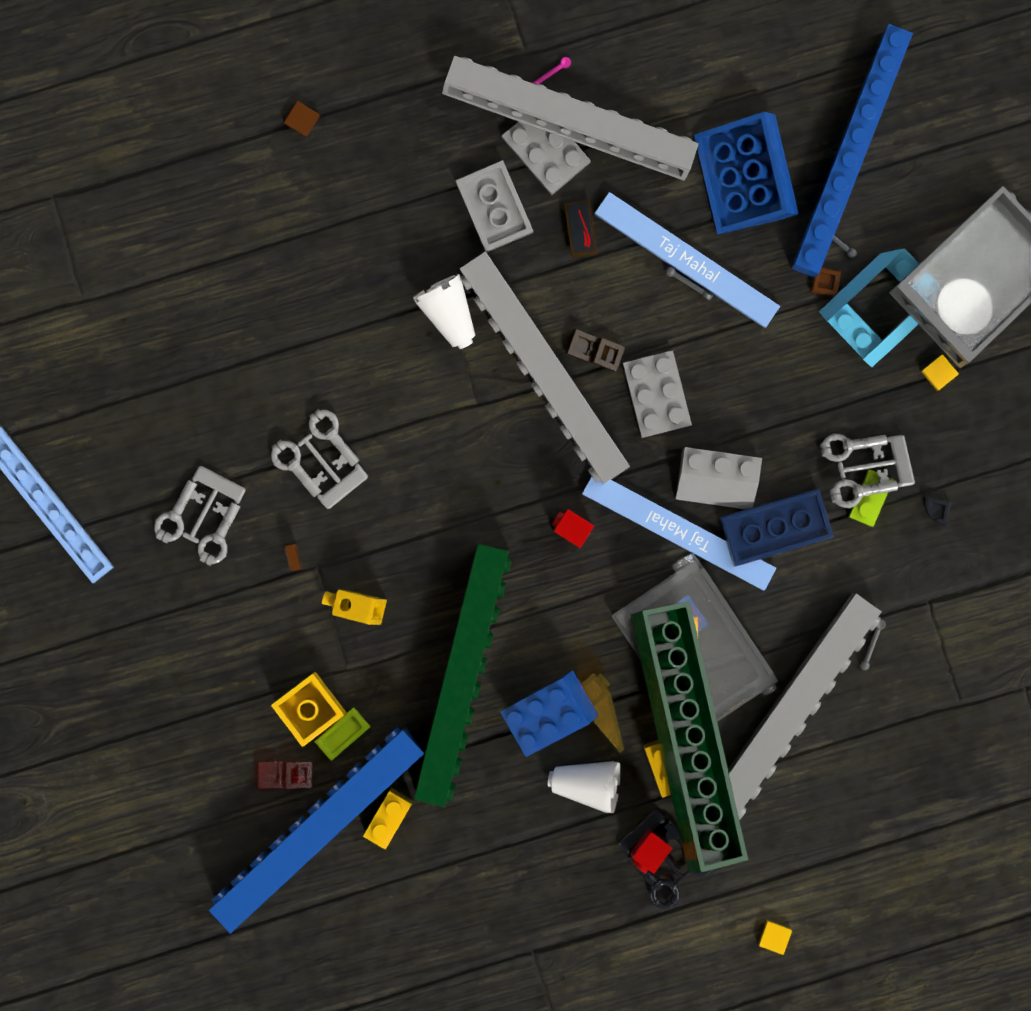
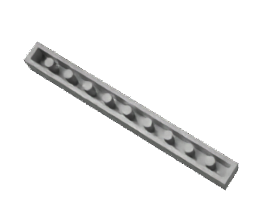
[442,56,699,181]
[460,251,630,485]
[728,593,882,820]

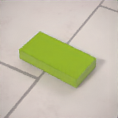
[314,707,371,761]

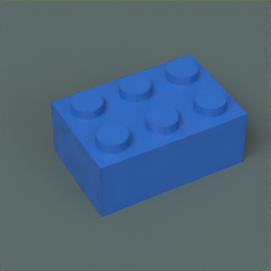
[500,670,599,757]

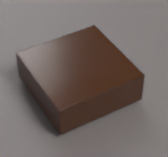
[284,101,320,138]
[811,268,841,297]
[285,544,303,571]

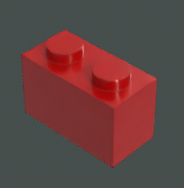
[552,509,594,548]
[630,828,672,874]

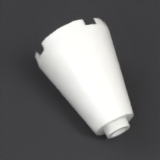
[413,274,475,349]
[548,761,621,813]

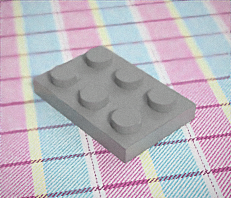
[502,122,591,195]
[456,160,533,253]
[623,350,692,438]

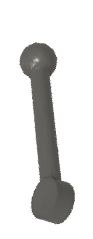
[833,235,857,258]
[666,267,713,300]
[860,620,886,670]

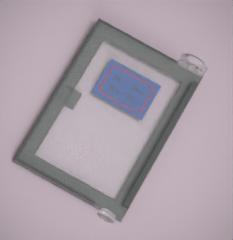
[611,552,778,722]

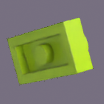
[848,470,893,527]

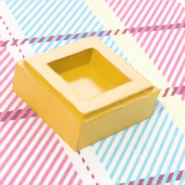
[921,354,958,391]
[758,920,792,955]

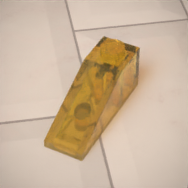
[580,672,624,753]

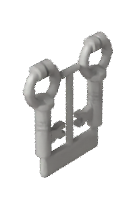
[271,409,368,509]
[820,433,915,508]
[154,466,245,566]

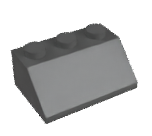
[675,447,762,509]

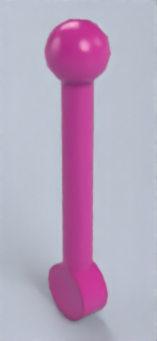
[530,57,571,84]

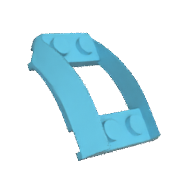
[819,248,940,367]

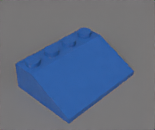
[694,112,799,234]

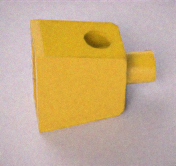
[322,589,387,625]

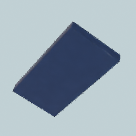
[720,488,834,567]

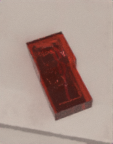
[257,761,312,789]

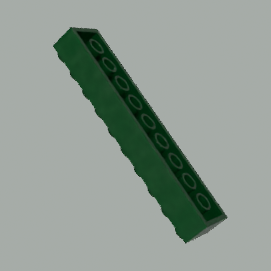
[414,544,512,807]
[631,601,748,873]

